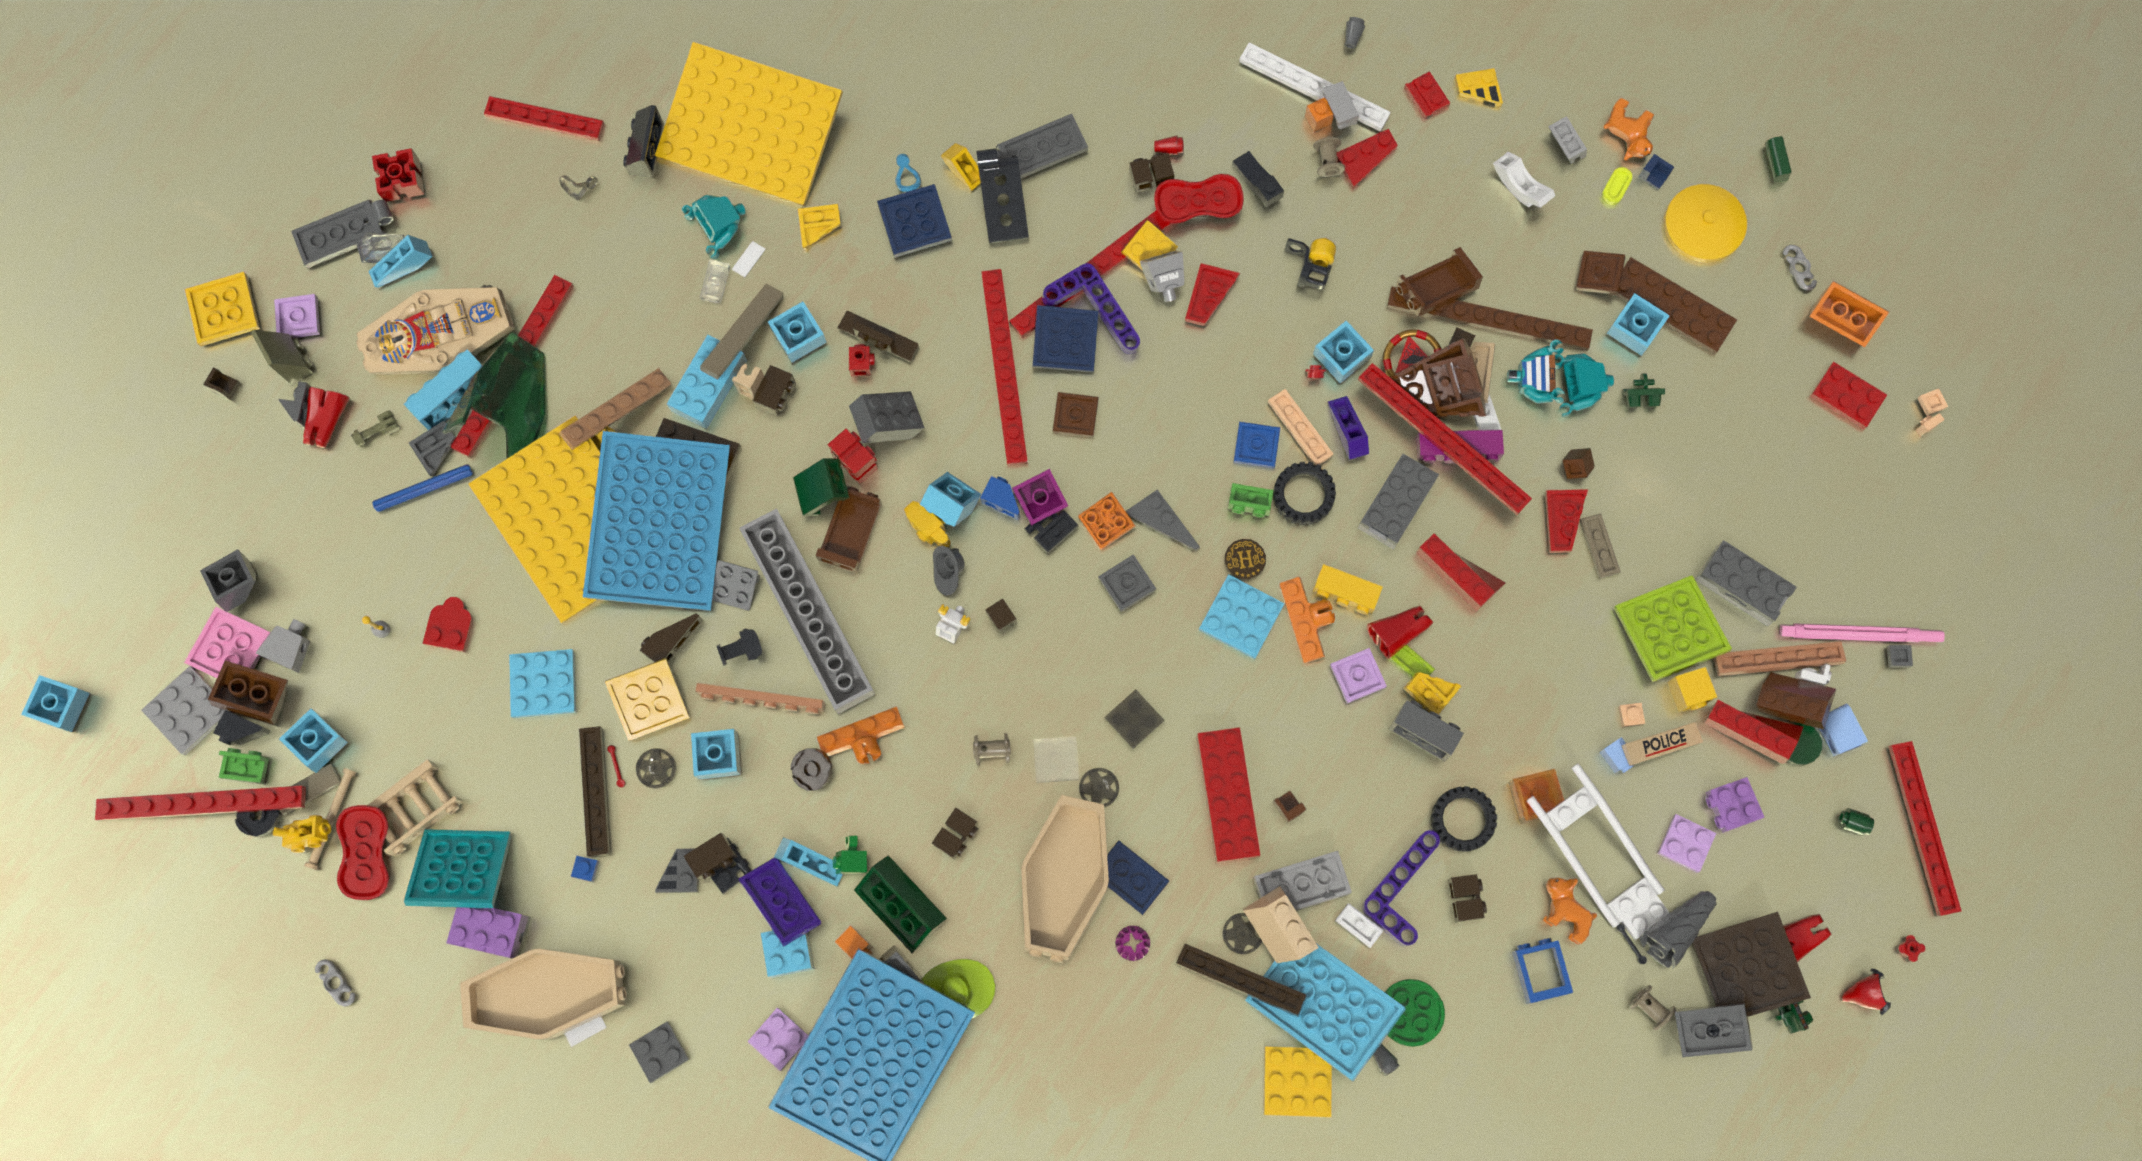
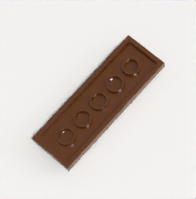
[1613,257,1737,355]

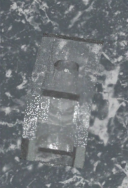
[357,233,405,263]

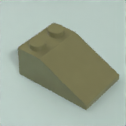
[251,330,314,385]

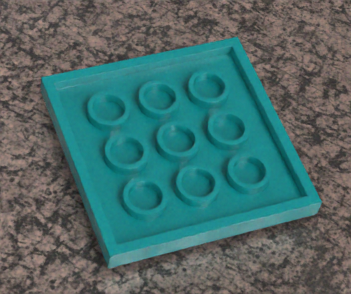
[404,829,512,908]

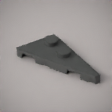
[1126,489,1200,551]

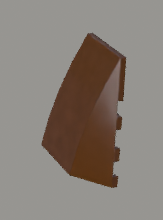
[1390,338,1486,417]

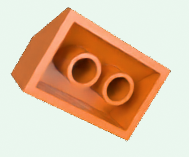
[1810,281,1889,347]

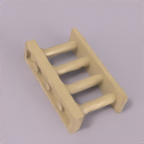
[368,759,463,856]

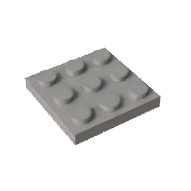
[141,666,232,755]

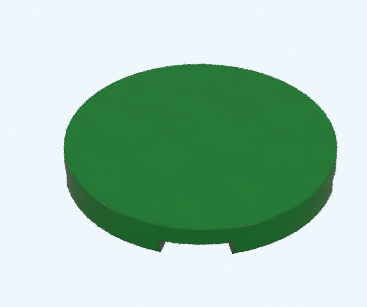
[1384,979,1445,1047]

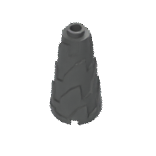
[1640,891,1717,969]

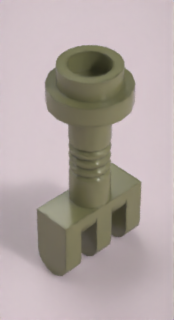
[351,410,400,445]

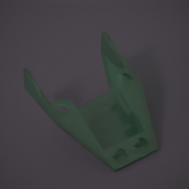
[442,332,545,459]

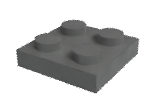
[1098,554,1156,612]
[629,1021,690,1083]

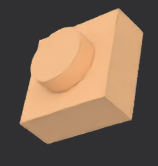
[1917,388,1948,416]
[1915,413,1945,437]
[1618,703,1645,728]

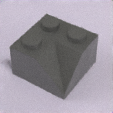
[200,549,257,613]

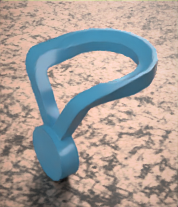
[895,154,921,192]

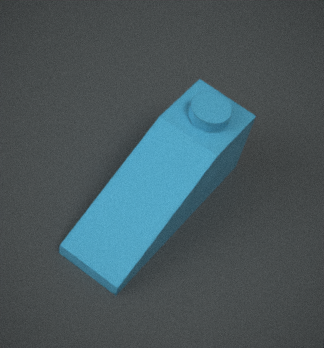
[368,235,433,288]
[774,837,843,886]

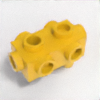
[273,815,331,853]

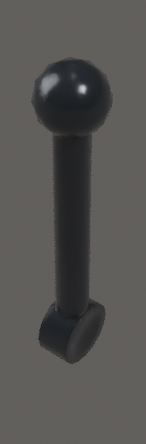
[1616,924,1647,964]

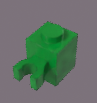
[833,835,867,875]

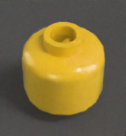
[1308,238,1336,267]

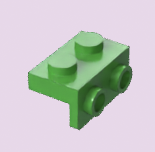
[1228,483,1274,518]
[218,748,269,784]

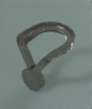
[559,175,598,200]

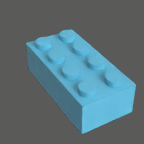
[667,335,747,430]
[404,350,492,430]

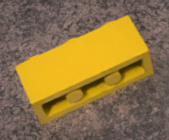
[1312,564,1383,615]

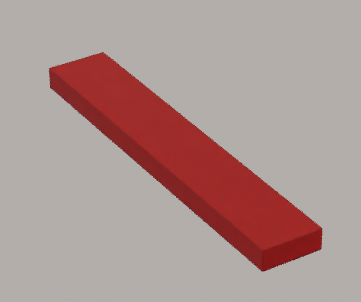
[484,96,605,141]

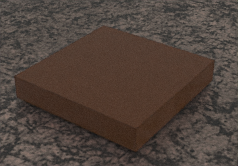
[1576,251,1626,295]
[1052,392,1099,438]

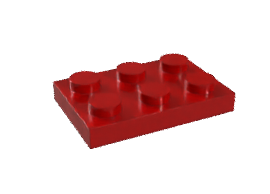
[1810,361,1887,430]

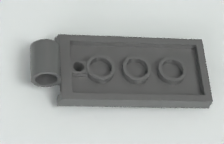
[996,114,1088,178]
[291,199,394,268]

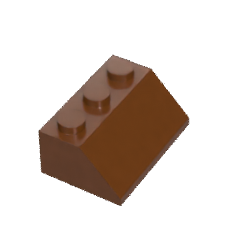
[208,660,288,725]
[1756,672,1836,730]

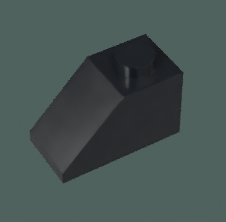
[213,710,271,745]

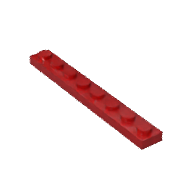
[1888,741,1962,916]

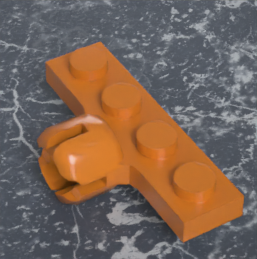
[1279,577,1335,664]
[817,706,905,764]

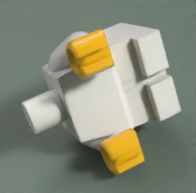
[936,604,971,644]

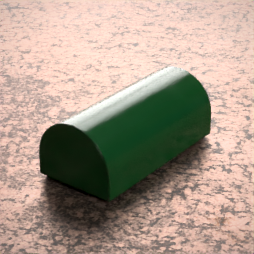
[1765,136,1792,182]

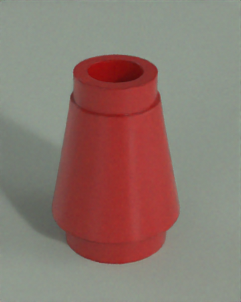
[1154,135,1184,155]

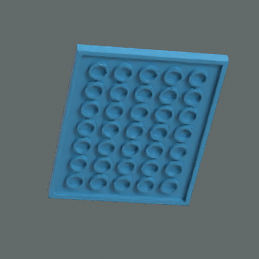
[583,431,730,611]
[768,948,975,1161]

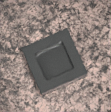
[1887,645,1913,668]

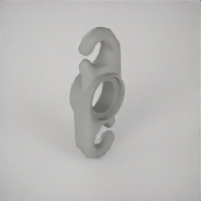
[1783,245,1817,290]
[315,959,355,1007]

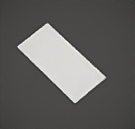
[732,241,765,277]
[564,1017,607,1047]

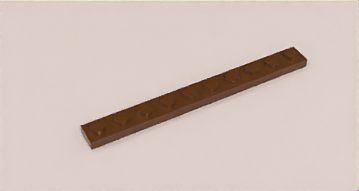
[1387,286,1593,351]

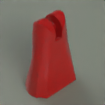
[303,387,350,448]
[1367,606,1433,659]
[1784,914,1832,962]

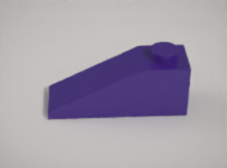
[1328,396,1369,460]

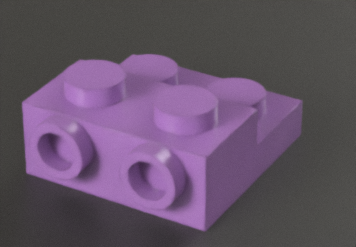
[1705,777,1765,833]

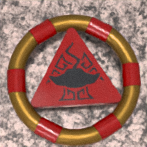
[1382,329,1442,377]

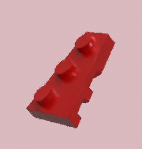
[1337,129,1398,189]
[1185,263,1240,326]
[1545,489,1588,553]

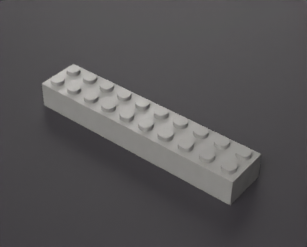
[739,508,875,714]

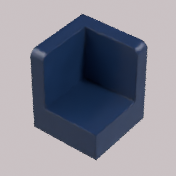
[1639,154,1674,190]

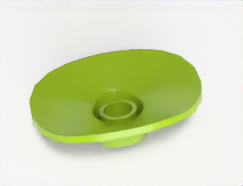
[922,959,995,1018]

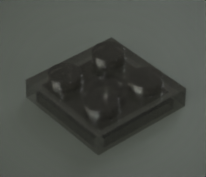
[1104,689,1165,750]

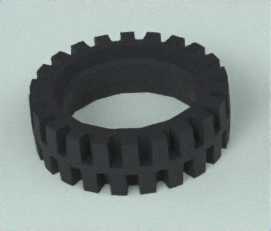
[1273,461,1336,525]
[1431,786,1498,852]

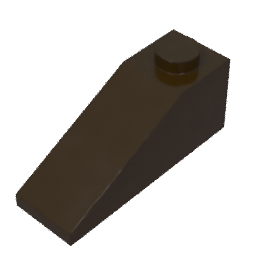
[640,613,703,663]

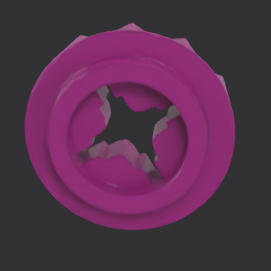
[1115,926,1150,961]

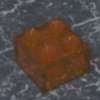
[1508,769,1564,824]

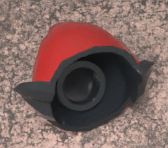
[1841,968,1891,1015]

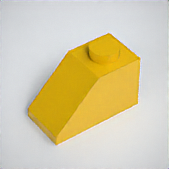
[941,143,981,191]

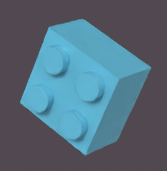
[1607,293,1670,356]
[768,302,827,363]
[1313,321,1374,384]
[920,472,981,527]
[21,675,90,732]
[279,709,348,773]
[691,729,741,780]
[761,931,815,978]

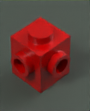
[849,344,875,377]

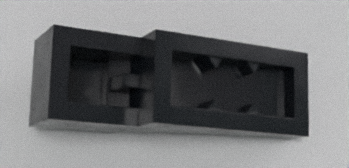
[1232,151,1284,207]

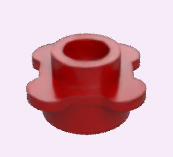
[1305,365,1326,378]
[1898,935,1925,962]

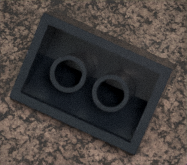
[623,105,664,178]

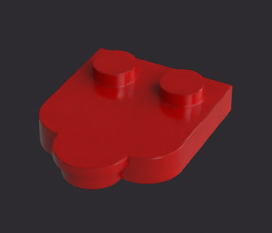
[422,597,473,653]

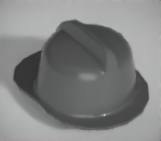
[933,546,965,595]

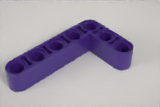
[1042,263,1140,354]
[1362,830,1440,947]

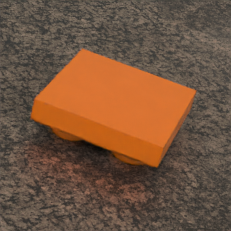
[1078,492,1136,550]

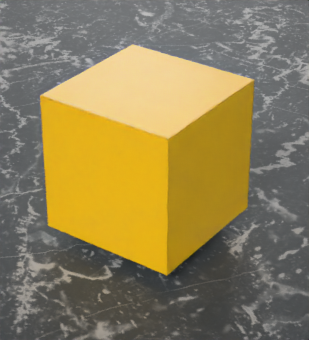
[1667,667,1717,712]

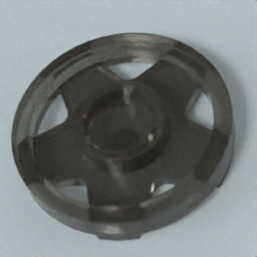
[636,748,677,789]
[1079,768,1119,808]
[1222,913,1262,955]

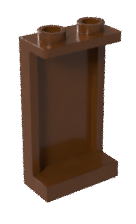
[1396,247,1483,317]
[815,486,882,573]

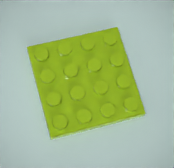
[1614,575,1732,682]

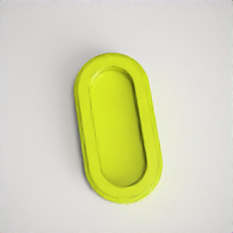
[1602,167,1632,205]

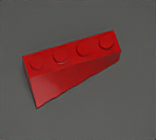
[1416,533,1506,612]
[1704,700,1803,764]

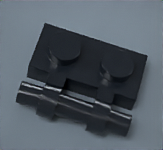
[1024,510,1079,554]
[711,837,752,895]

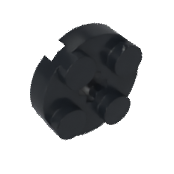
[235,810,282,838]

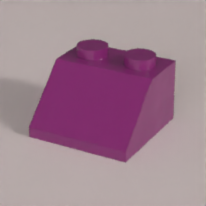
[1012,469,1068,525]

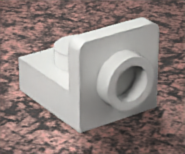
[1795,664,1832,685]

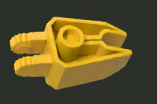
[904,501,951,548]

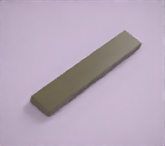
[700,284,783,380]

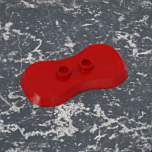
[1154,174,1244,223]
[336,805,389,900]

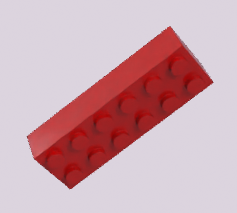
[1196,727,1261,864]

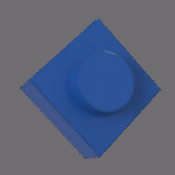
[571,856,599,882]

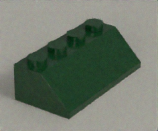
[854,855,947,953]

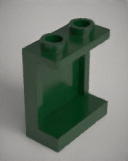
[793,458,849,516]

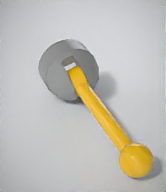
[362,616,390,638]

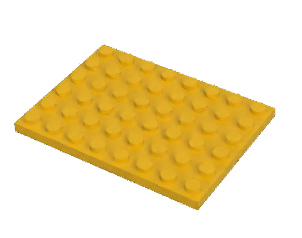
[655,42,843,206]
[468,415,600,623]

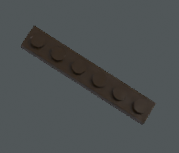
[579,726,610,857]
[1176,944,1307,1017]

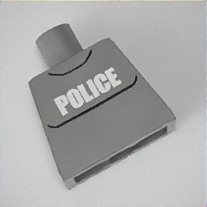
[1140,251,1184,302]

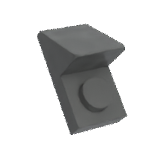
[279,381,311,427]

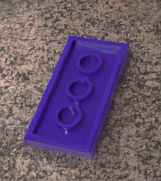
[739,857,821,947]

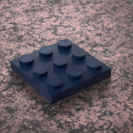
[877,184,952,258]
[1032,305,1098,373]

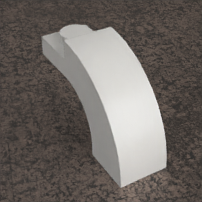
[1493,152,1555,208]

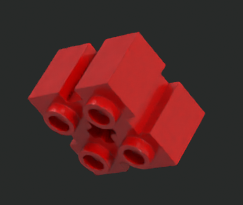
[372,148,424,202]
[827,428,878,485]

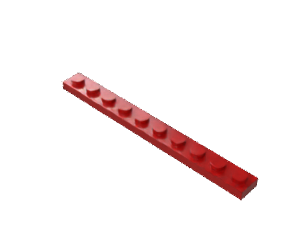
[1009,210,1174,338]
[981,269,1028,466]
[451,275,574,458]
[1358,363,1532,515]
[95,786,306,821]

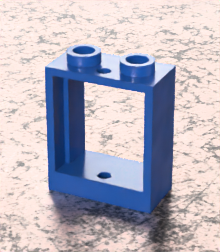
[1512,938,1573,1004]

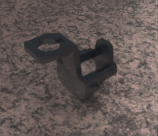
[1284,238,1332,289]
[717,628,762,666]

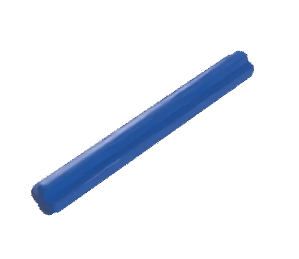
[372,464,473,512]

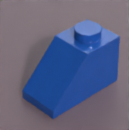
[980,476,1020,520]

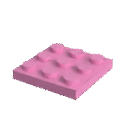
[184,607,271,678]

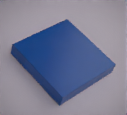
[1233,421,1280,469]

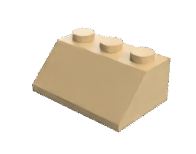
[1243,886,1319,963]

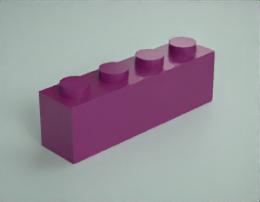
[1416,430,1504,464]

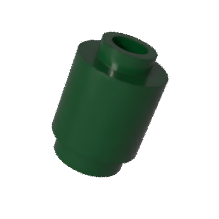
[1838,808,1874,835]

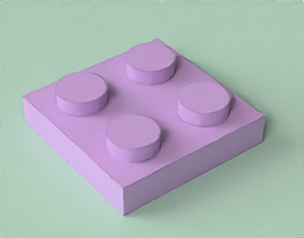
[274,294,320,338]
[1330,648,1387,704]
[1657,814,1716,873]
[748,1008,808,1071]

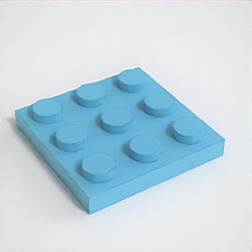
[1199,574,1285,659]
[509,649,576,718]

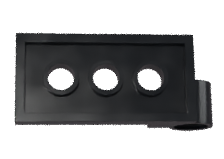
[976,148,1029,243]

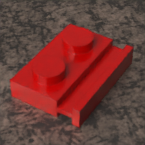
[1404,71,1450,120]

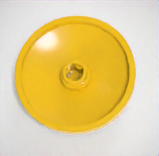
[1664,184,1747,263]

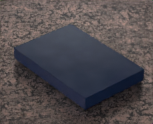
[1107,840,1170,916]

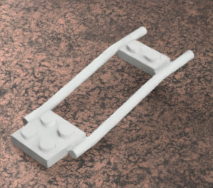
[1526,763,1669,940]

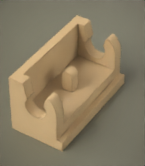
[732,364,764,399]

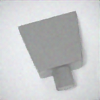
[256,619,309,673]

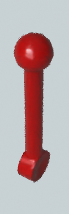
[607,745,626,788]

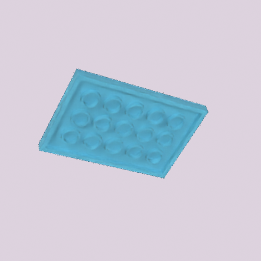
[1245,943,1406,1082]

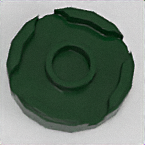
[1788,723,1822,766]

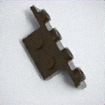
[838,311,919,362]

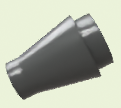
[1344,17,1365,49]
[1373,1043,1400,1076]

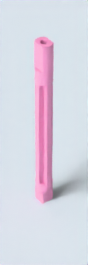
[1779,623,1945,642]

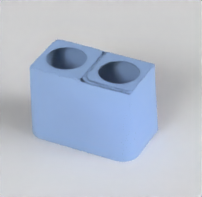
[1819,704,1868,756]

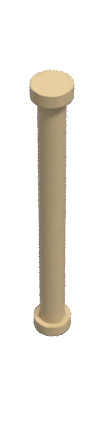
[304,768,356,870]

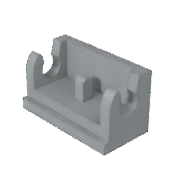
[1322,81,1359,129]
[1549,116,1587,164]

